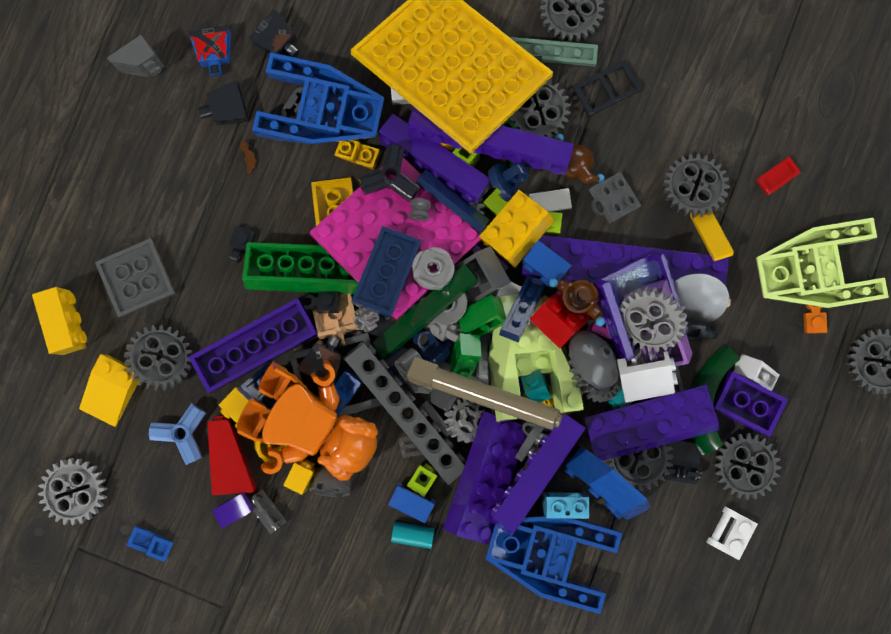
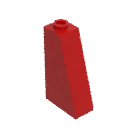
[207,416,256,495]

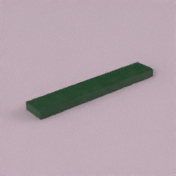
[373,264,478,360]

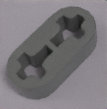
[282,87,304,119]

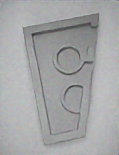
[476,340,490,385]

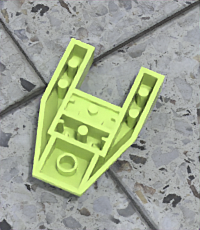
[756,218,889,308]
[488,294,584,421]

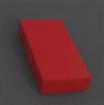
[756,156,801,196]

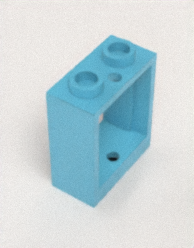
[542,492,589,519]

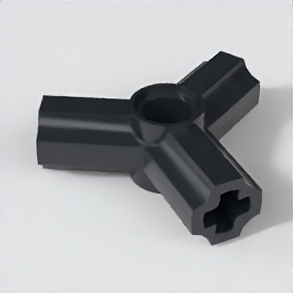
[358,144,420,202]

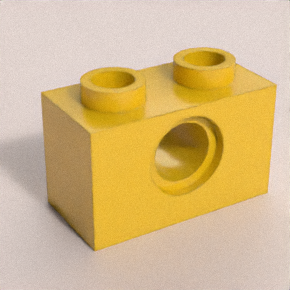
[283,459,317,495]

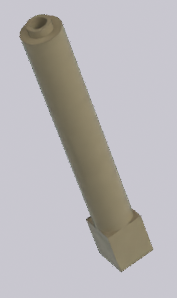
[407,357,563,430]

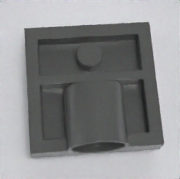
[589,172,641,224]
[515,421,549,462]

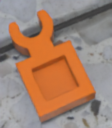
[804,305,827,334]

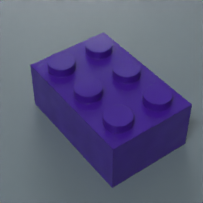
[713,372,788,436]

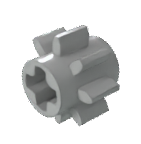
[353,307,379,332]

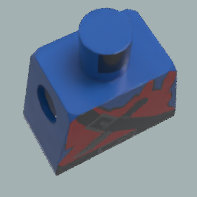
[189,26,231,76]

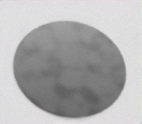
[674,274,729,324]

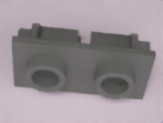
[249,489,287,534]

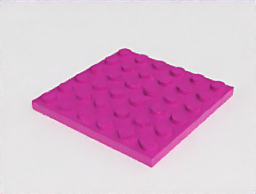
[310,158,482,320]

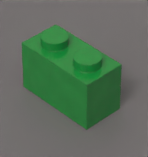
[459,294,506,337]
[449,333,482,378]

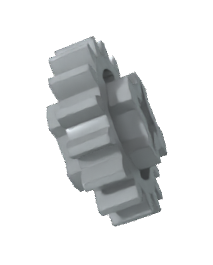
[444,399,484,443]

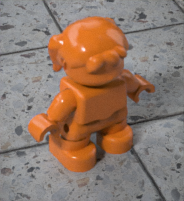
[237,360,378,481]

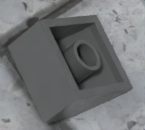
[107,35,165,78]
[454,246,511,306]

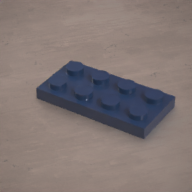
[351,226,421,318]

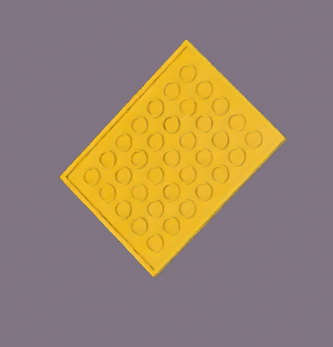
[351,0,553,154]

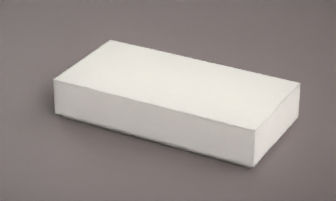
[529,188,572,212]

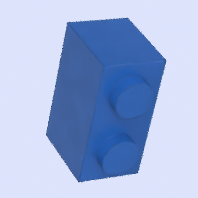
[522,240,571,287]

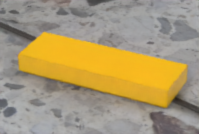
[690,211,734,261]

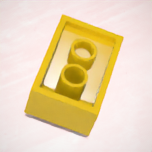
[311,177,353,245]
[79,354,140,427]

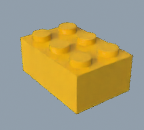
[479,190,554,267]
[32,287,87,355]

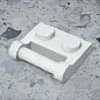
[706,506,758,560]

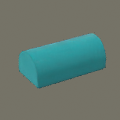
[391,521,435,549]

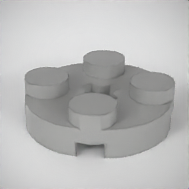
[412,247,454,290]

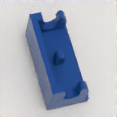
[388,483,436,523]

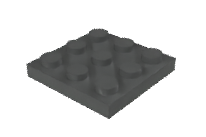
[95,238,176,318]

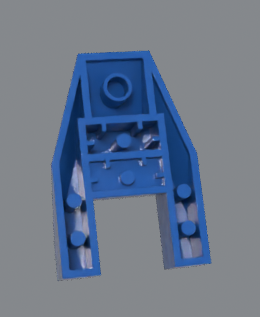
[252,52,384,144]
[563,446,651,520]
[485,516,622,614]

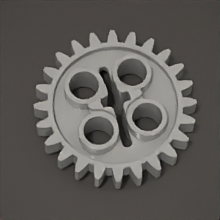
[619,287,688,352]
[38,458,107,525]

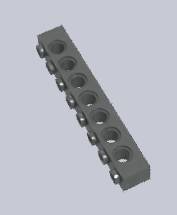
[344,341,466,485]

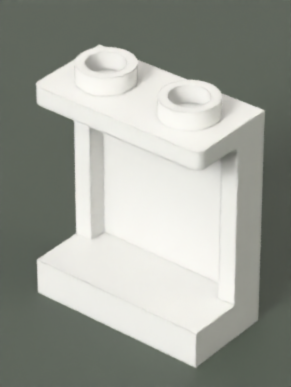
[617,351,678,403]

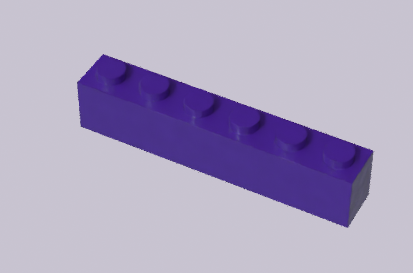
[378,114,491,206]

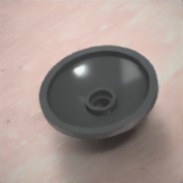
[569,330,619,389]

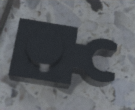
[304,291,340,314]

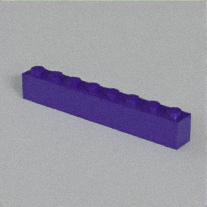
[408,107,574,175]

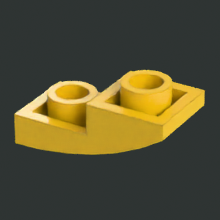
[335,140,382,170]

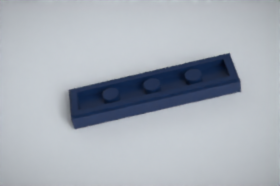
[416,170,490,233]
[499,275,546,343]

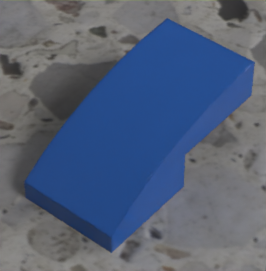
[335,369,363,416]
[126,525,173,562]

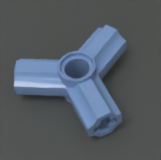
[149,403,207,465]

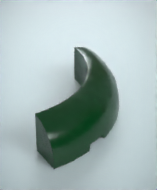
[691,345,740,456]

